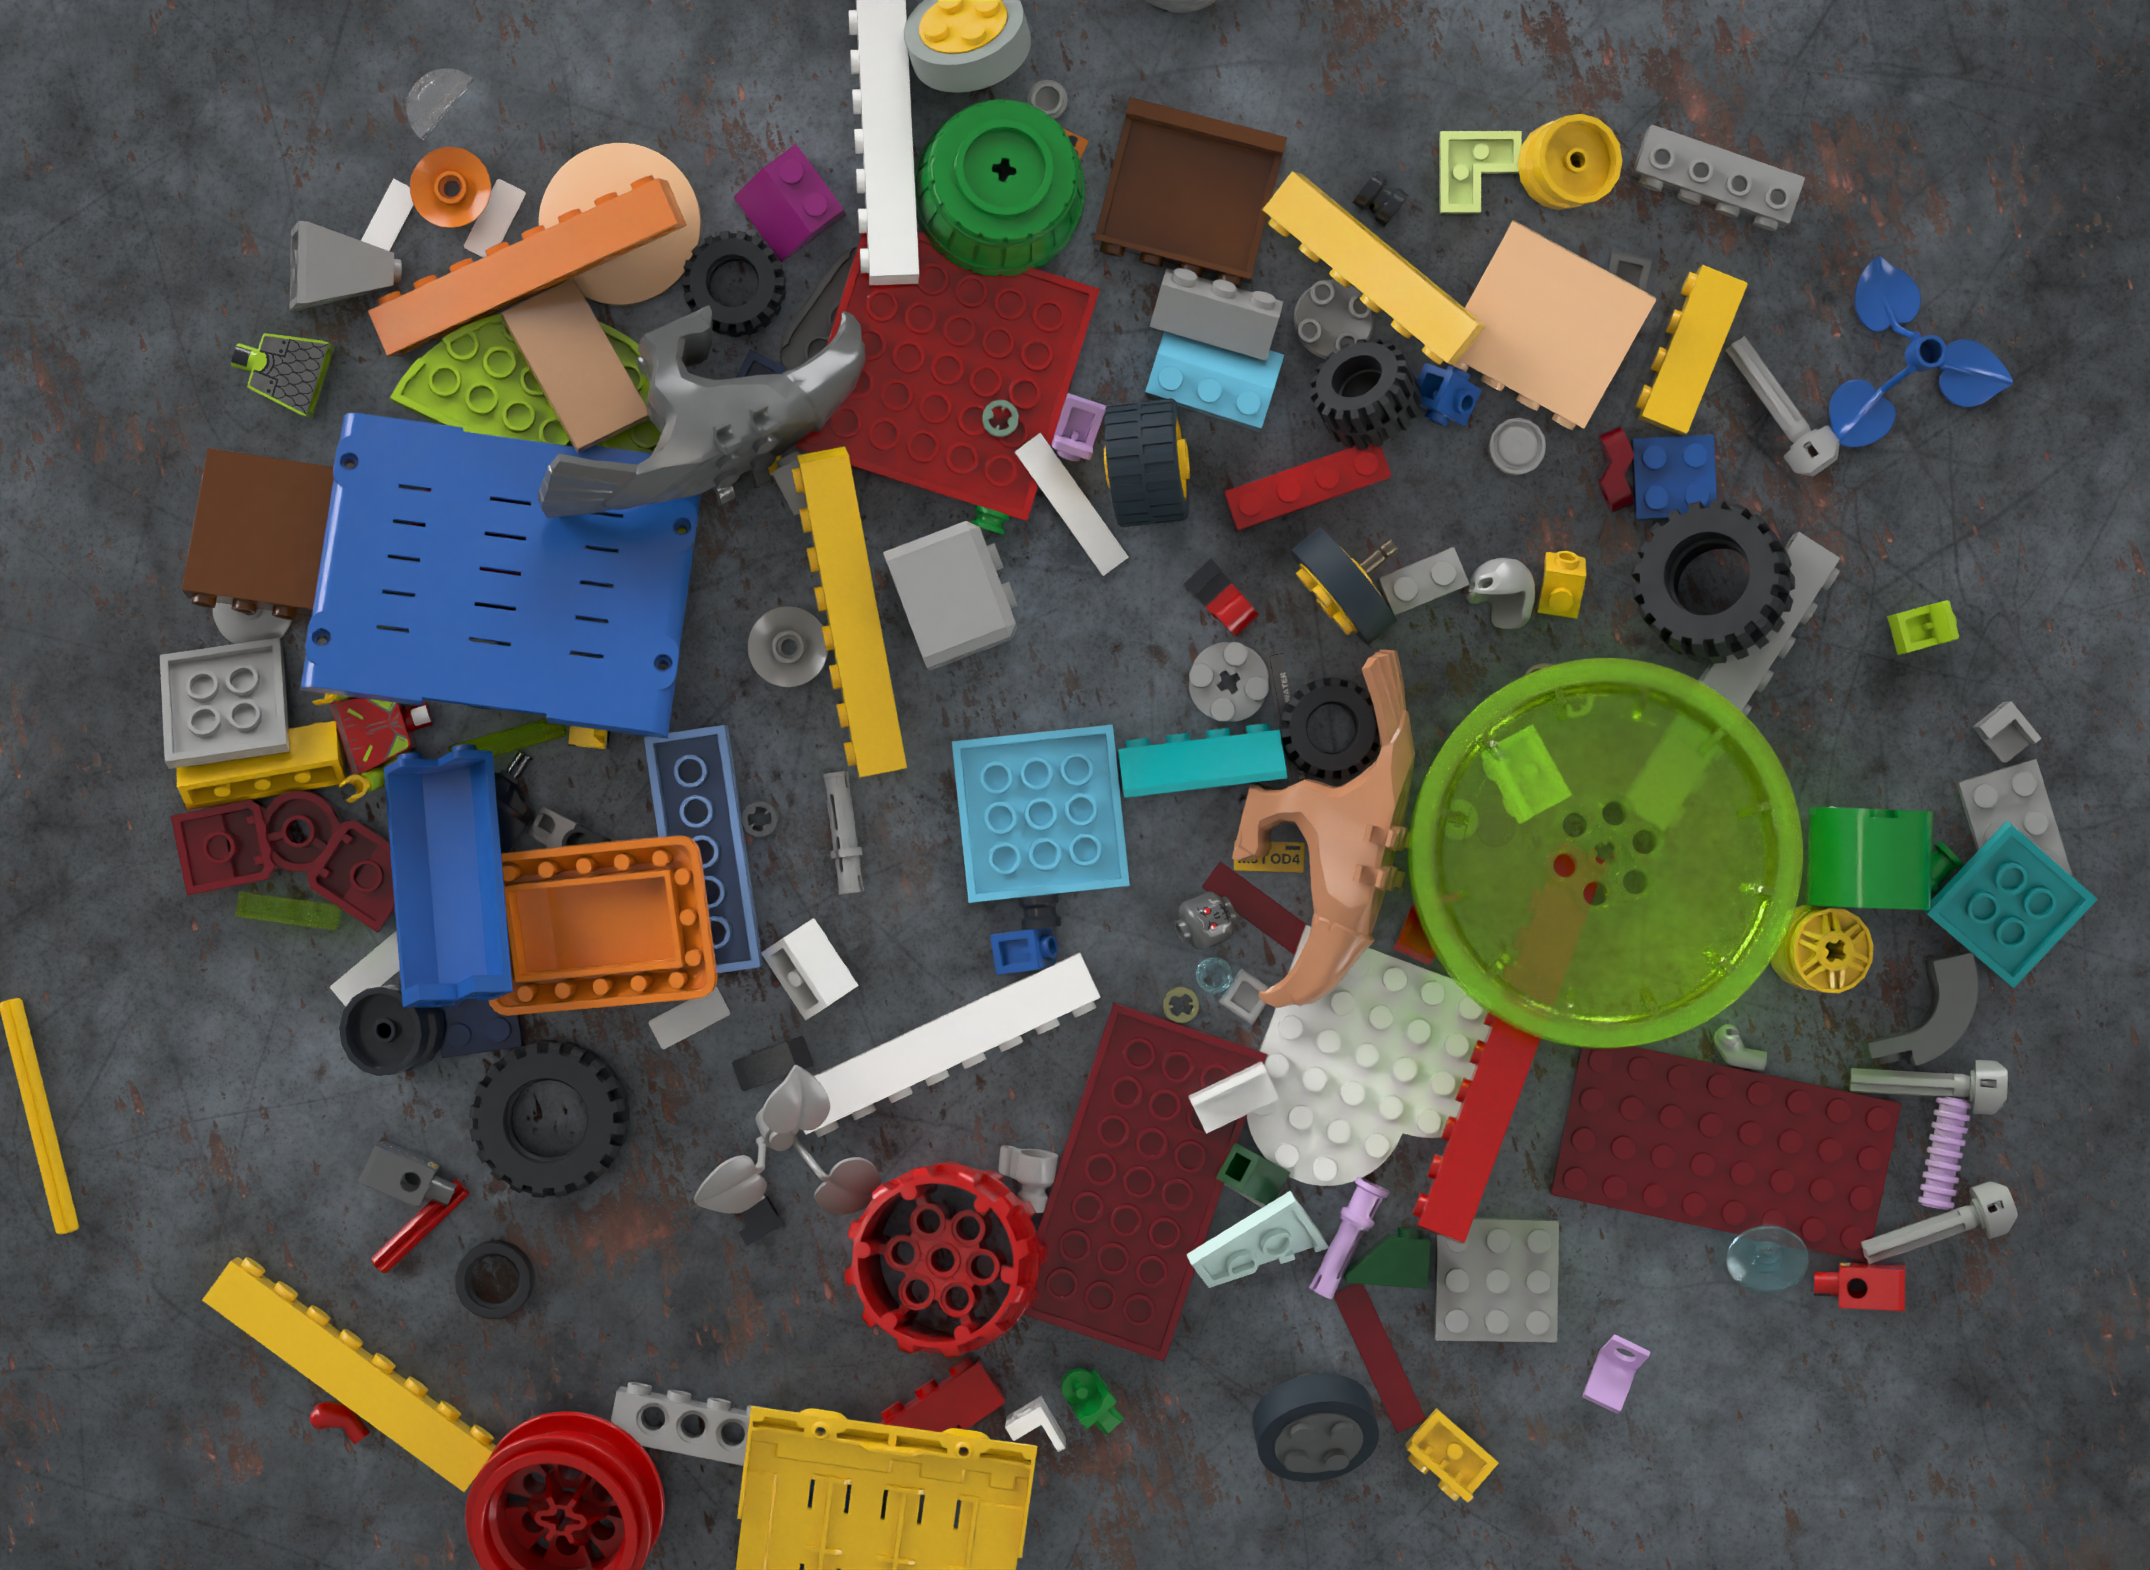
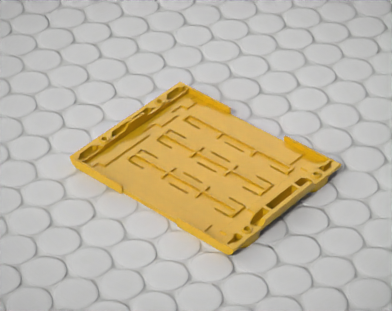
[736,1406,1038,1570]

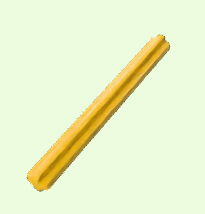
[0,998,79,1235]

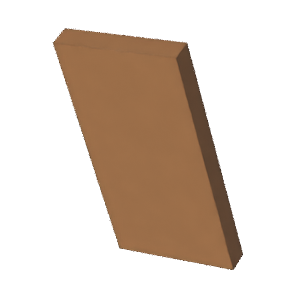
[501,278,650,454]

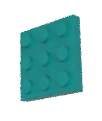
[1924,820,2098,988]

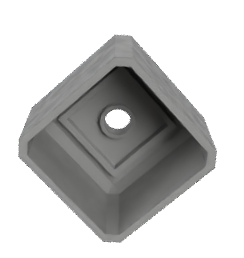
[883,521,1018,671]

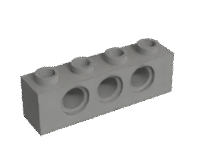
[611,1382,765,1466]

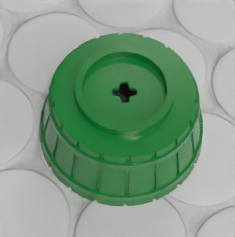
[914,99,1085,276]

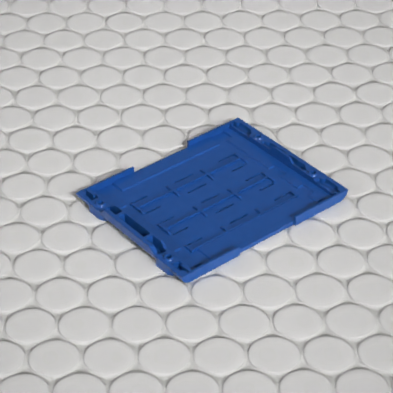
[300,413,701,739]

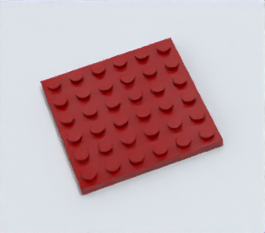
[795,231,1100,522]

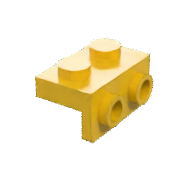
[1405,1408,1499,1503]

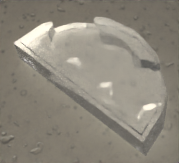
[406,68,474,141]

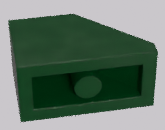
[1344,1227,1431,1289]

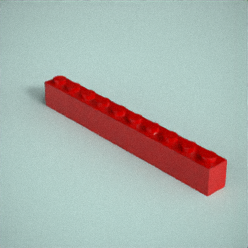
[1412,844,1607,1244]

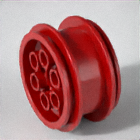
[465,1411,665,1570]

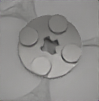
[1189,642,1269,722]

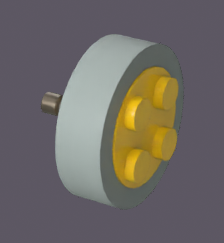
[904,0,1031,93]

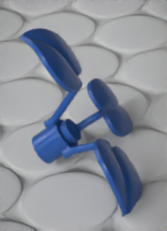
[1829,256,2013,447]

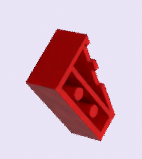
[878,1357,1006,1432]

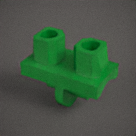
[1060,1368,1124,1435]

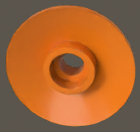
[410,147,491,228]

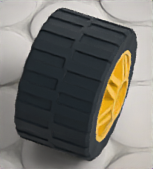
[1104,398,1190,527]

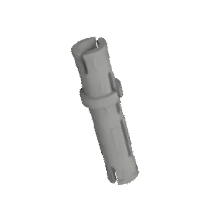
[823,771,865,895]

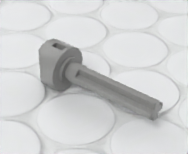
[1725,336,1839,476]
[1850,1060,2008,1115]
[1861,1182,2018,1265]

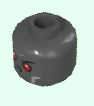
[1174,891,1238,950]

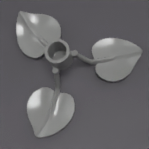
[694,1065,881,1215]

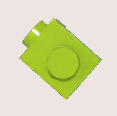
[1887,600,1959,655]

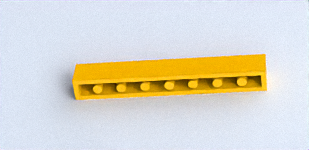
[791,446,907,778]
[202,1257,496,1492]

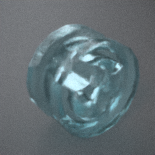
[1196,957,1232,993]

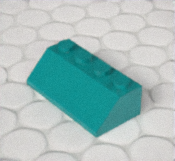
[1118,723,1287,798]

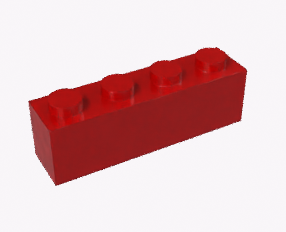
[1223,444,1392,533]

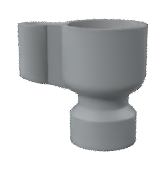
[998,1146,1058,1213]

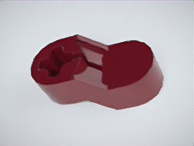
[1598,426,1634,513]

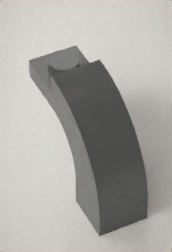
[1861,951,1978,1066]

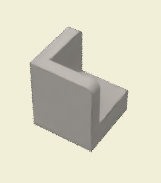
[1972,701,2041,763]

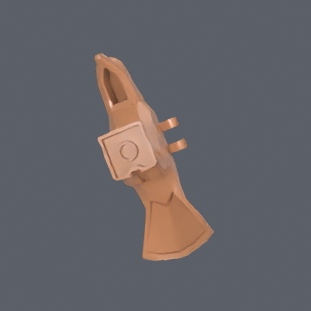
[1232,650,1416,1008]

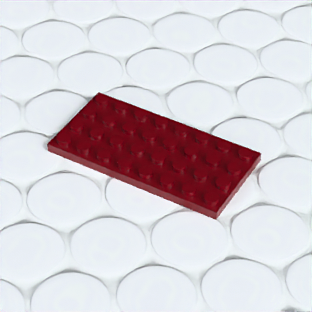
[1023,1002,1267,1362]
[1550,1036,1902,1262]

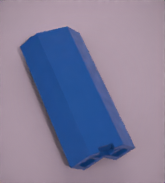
[384,744,513,1008]

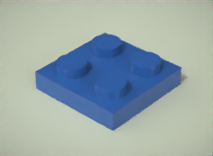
[1631,435,1717,520]

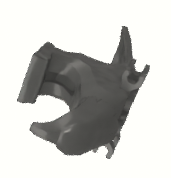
[538,305,866,518]

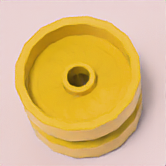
[1518,114,1623,211]

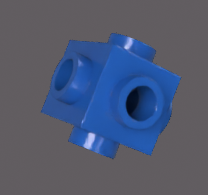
[1417,363,1482,427]

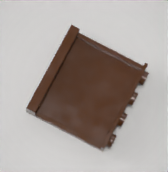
[1093,97,1287,288]
[181,448,334,620]

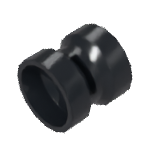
[1352,171,1409,227]

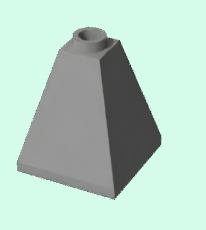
[289,221,402,311]

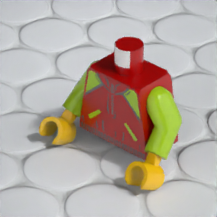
[312,693,434,803]

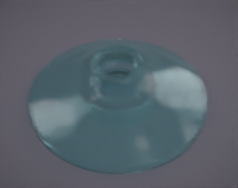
[1727,1226,1809,1293]

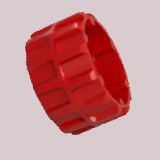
[844,1161,1047,1358]

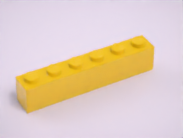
[1262,171,1486,365]

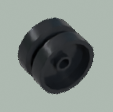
[339,983,445,1076]

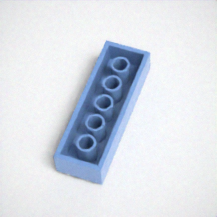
[644,725,763,973]

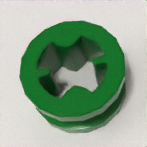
[971,505,1010,536]

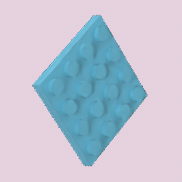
[952,725,1130,903]

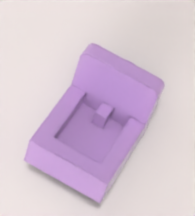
[1052,393,1106,461]

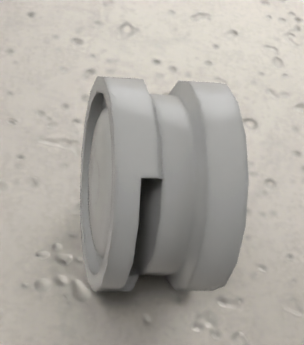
[1488,418,1546,476]

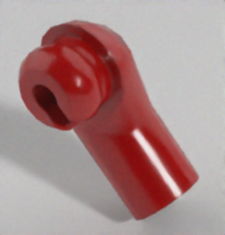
[309,1401,370,1445]

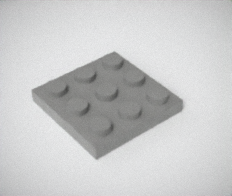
[160,637,290,769]
[1435,1218,1559,1342]

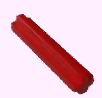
[371,1179,469,1274]

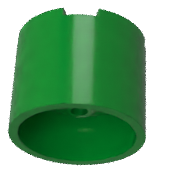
[1806,807,1934,910]

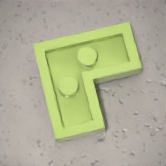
[1439,131,1522,214]

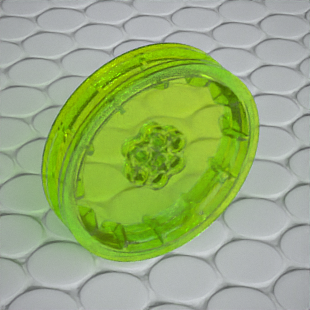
[1408,658,1803,1049]

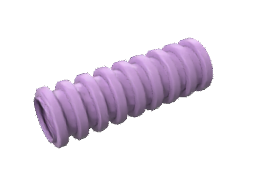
[1918,1096,1972,1210]

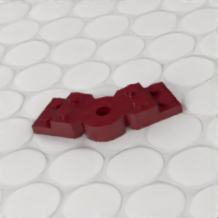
[171,791,395,933]

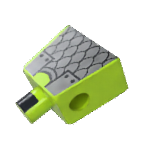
[231,333,335,419]

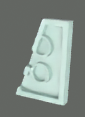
[1187,1191,1329,1288]

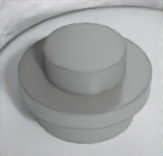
[1027,80,1068,120]

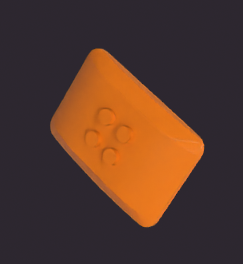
[488,835,717,1016]

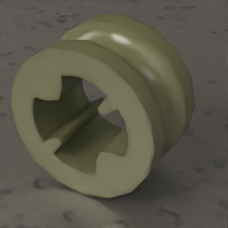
[1163,986,1199,1023]

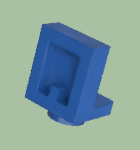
[990,927,1058,975]

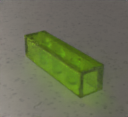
[235,891,342,931]

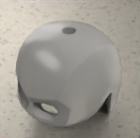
[1466,558,1535,630]

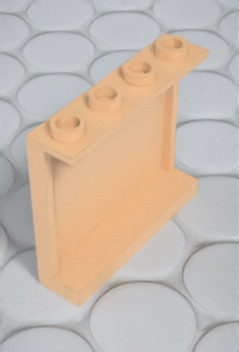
[1449,220,1656,430]

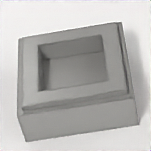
[1218,969,1269,1025]

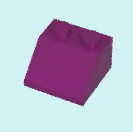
[734,144,847,263]

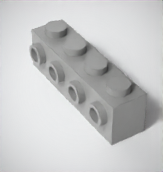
[1631,124,1805,231]

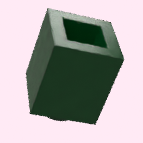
[1216,1142,1290,1205]

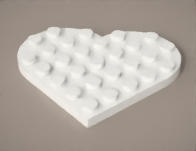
[1246,925,1491,1186]

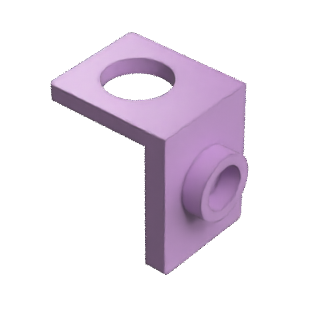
[1582,1335,1651,1414]

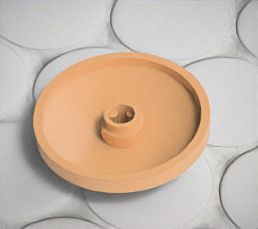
[539,143,702,306]

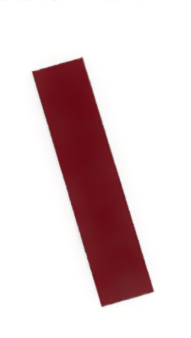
[1202,861,1307,955]
[1334,1284,1426,1433]

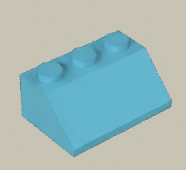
[1145,331,1284,432]

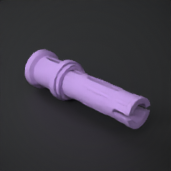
[1309,1177,1390,1299]

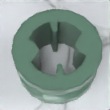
[982,400,1019,437]

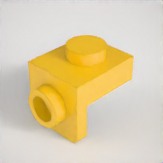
[1537,551,1586,619]

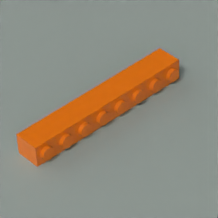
[368,175,687,357]

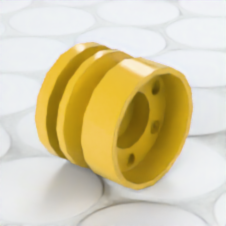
[1768,905,1874,993]

